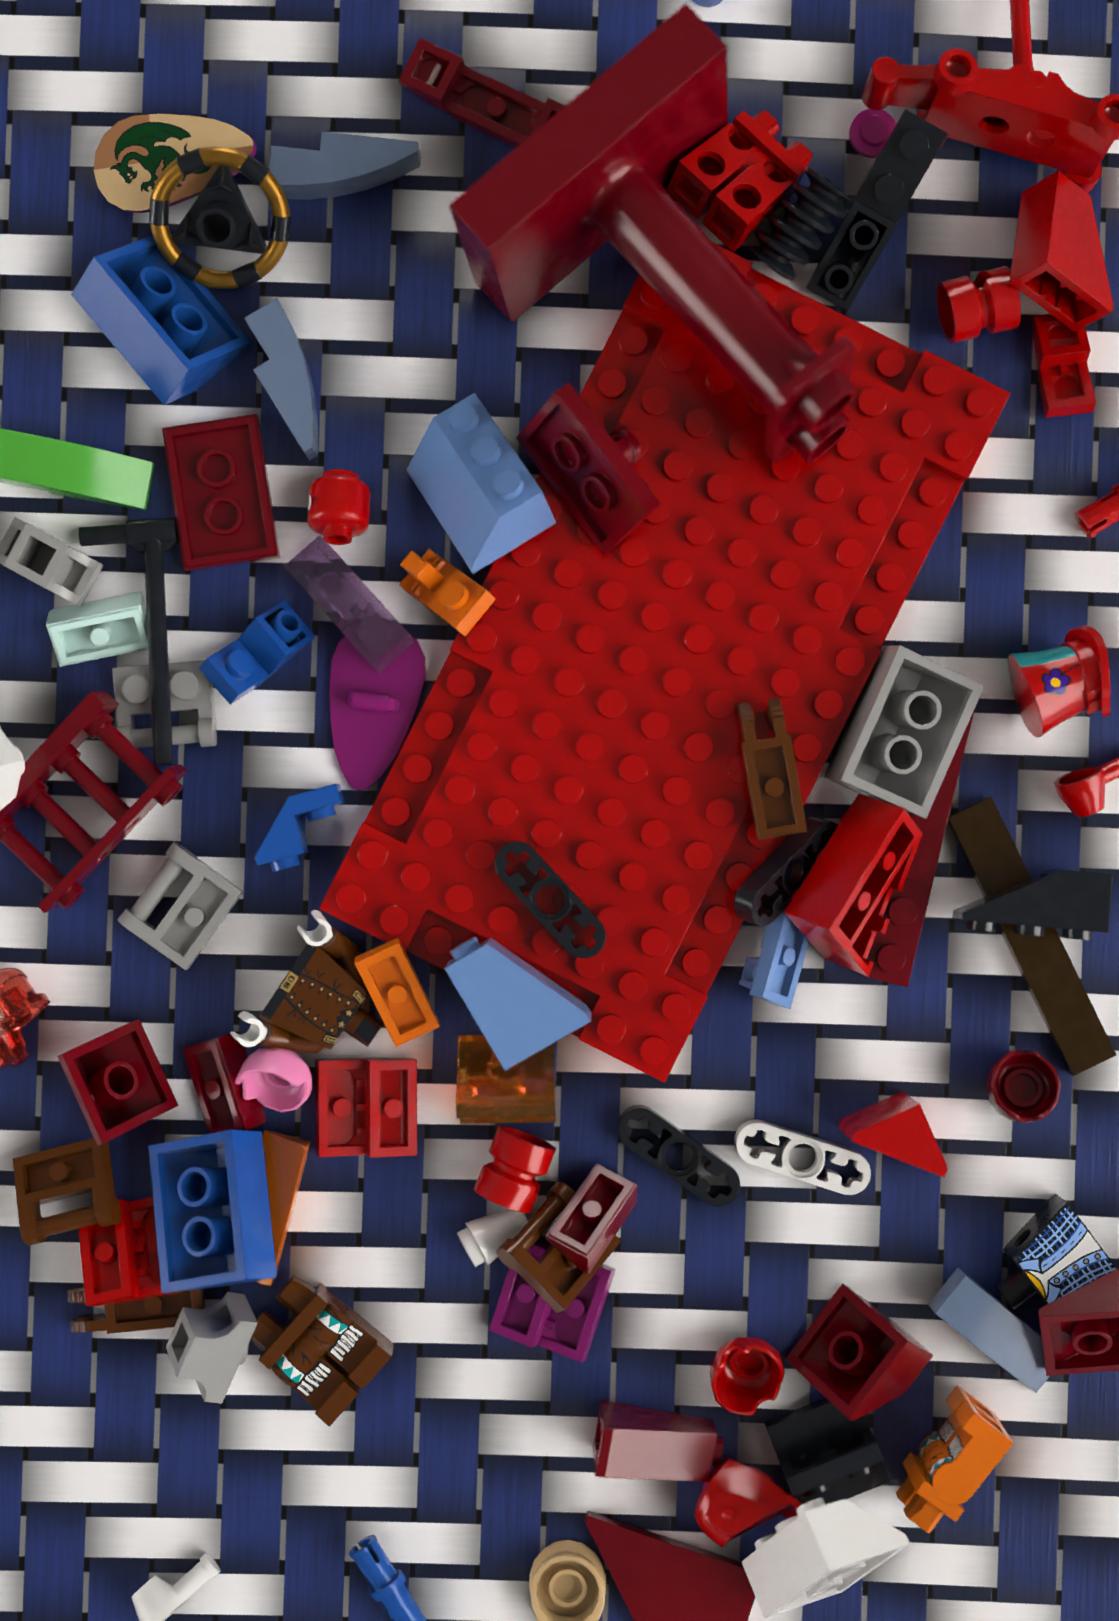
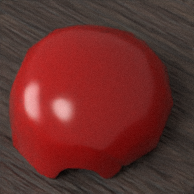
[710,1337,785,1416]

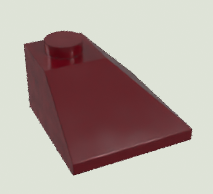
[785,1283,933,1421]

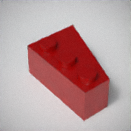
[784,793,923,977]

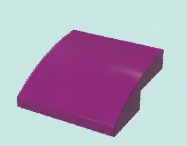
[489,1242,616,1363]

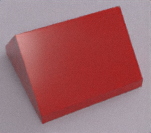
[838,1091,948,1178]

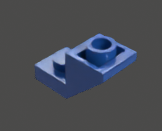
[199,600,316,705]
[255,784,345,872]

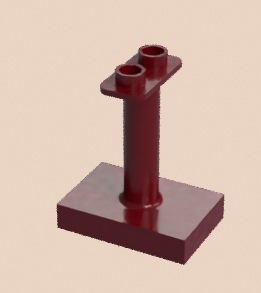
[449,3,857,464]

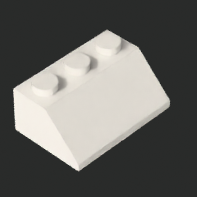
[742,1498,910,1619]

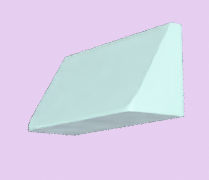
[46,592,148,667]

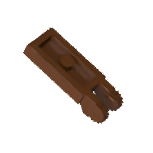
[737,697,807,840]
[67,1286,205,1334]

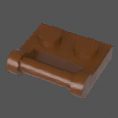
[13,1138,121,1246]
[497,1182,621,1313]

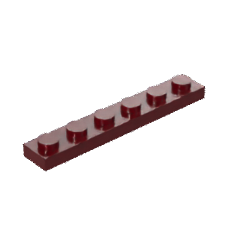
[858,709,975,987]

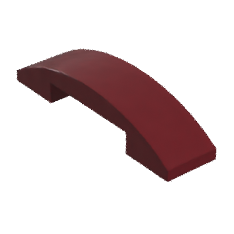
[399,38,565,147]

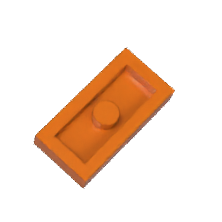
[399,548,496,636]
[354,937,440,1047]

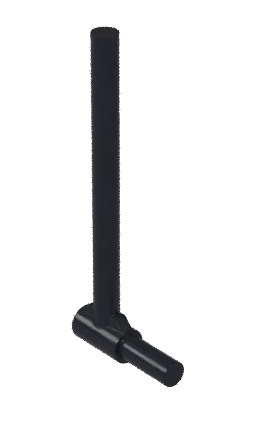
[79,517,179,766]

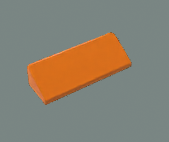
[256,1129,311,1286]

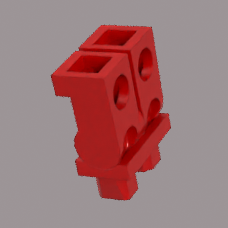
[666,110,813,253]

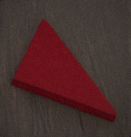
[585,1510,755,1621]

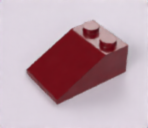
[1038,1268,1119,1376]

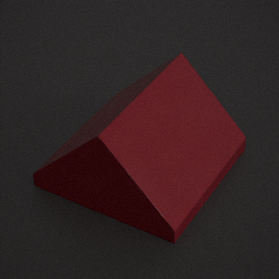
[57,1019,179,1146]

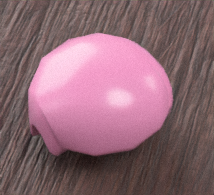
[235,1047,312,1113]

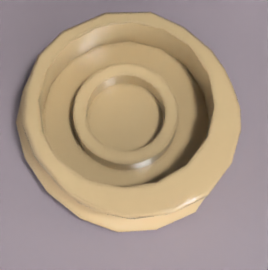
[529,1540,606,1621]

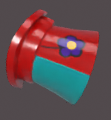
[1008,625,1111,738]

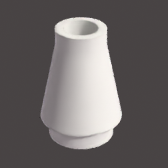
[457,1209,528,1267]

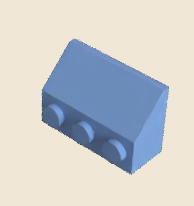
[406,392,556,574]

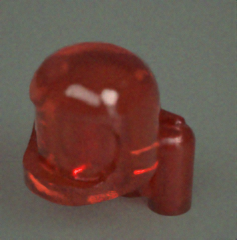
[0,968,50,1069]

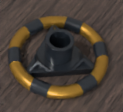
[149,146,291,289]

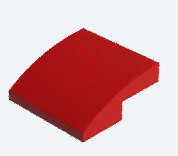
[315,1058,417,1158]
[78,1196,183,1307]

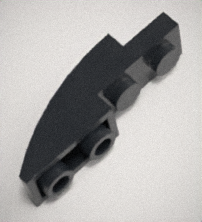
[806,109,948,311]

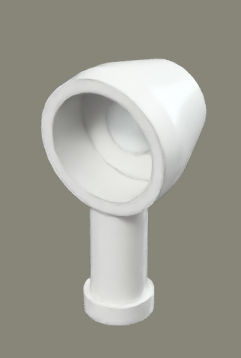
[131,1553,221,1621]

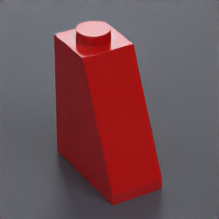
[1009,170,1113,332]

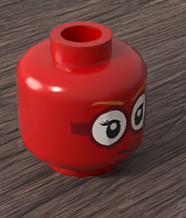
[307,469,371,545]

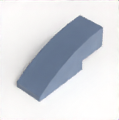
[269,131,421,200]
[244,298,318,461]
[928,1268,1050,1393]

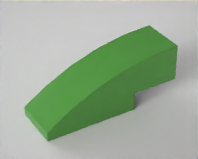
[0,428,155,511]

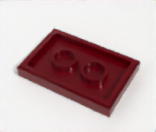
[162,414,280,572]

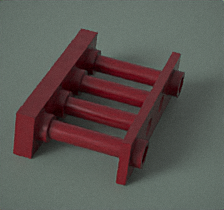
[0,691,188,913]

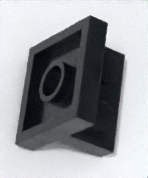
[764,1398,890,1505]

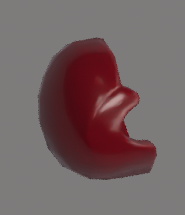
[986,1050,1061,1123]

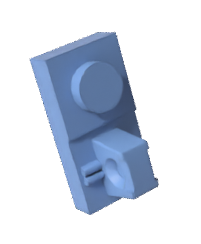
[739,909,809,1009]

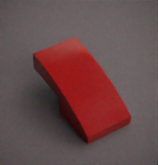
[1032,314,1096,418]

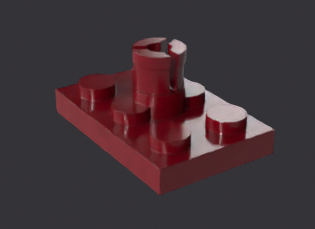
[516,383,660,555]

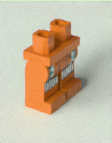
[896,1385,1014,1533]

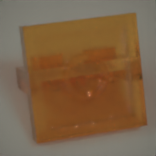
[456,1035,556,1124]

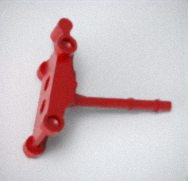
[861,0,1119,193]

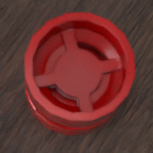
[936,266,1021,344]
[473,1125,556,1213]

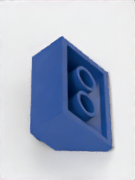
[71,235,251,405]
[148,1130,277,1293]

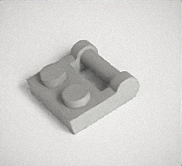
[112,660,217,748]
[118,841,244,970]

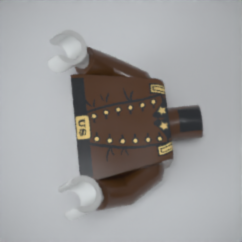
[231,910,384,1053]

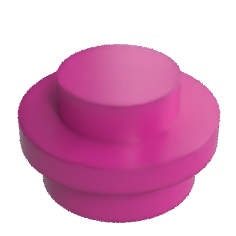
[849,109,896,158]

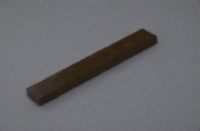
[948,797,1116,1076]

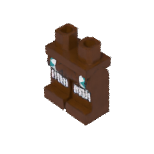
[251,1275,394,1427]

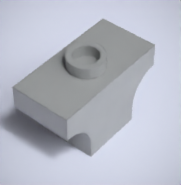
[0,517,104,607]
[165,1292,258,1404]

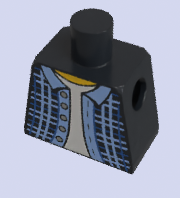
[996,1194,1117,1310]

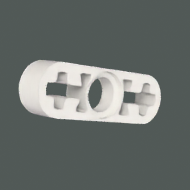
[734,1119,871,1195]

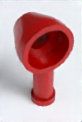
[1054,757,1119,817]

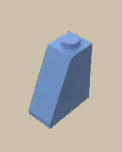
[444,937,592,1071]

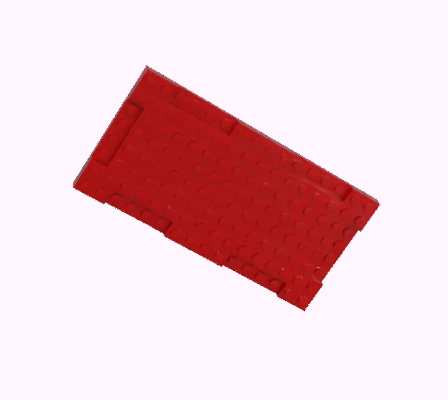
[319,243,1011,1083]

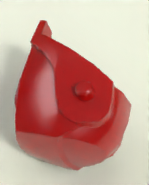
[694,1458,803,1547]

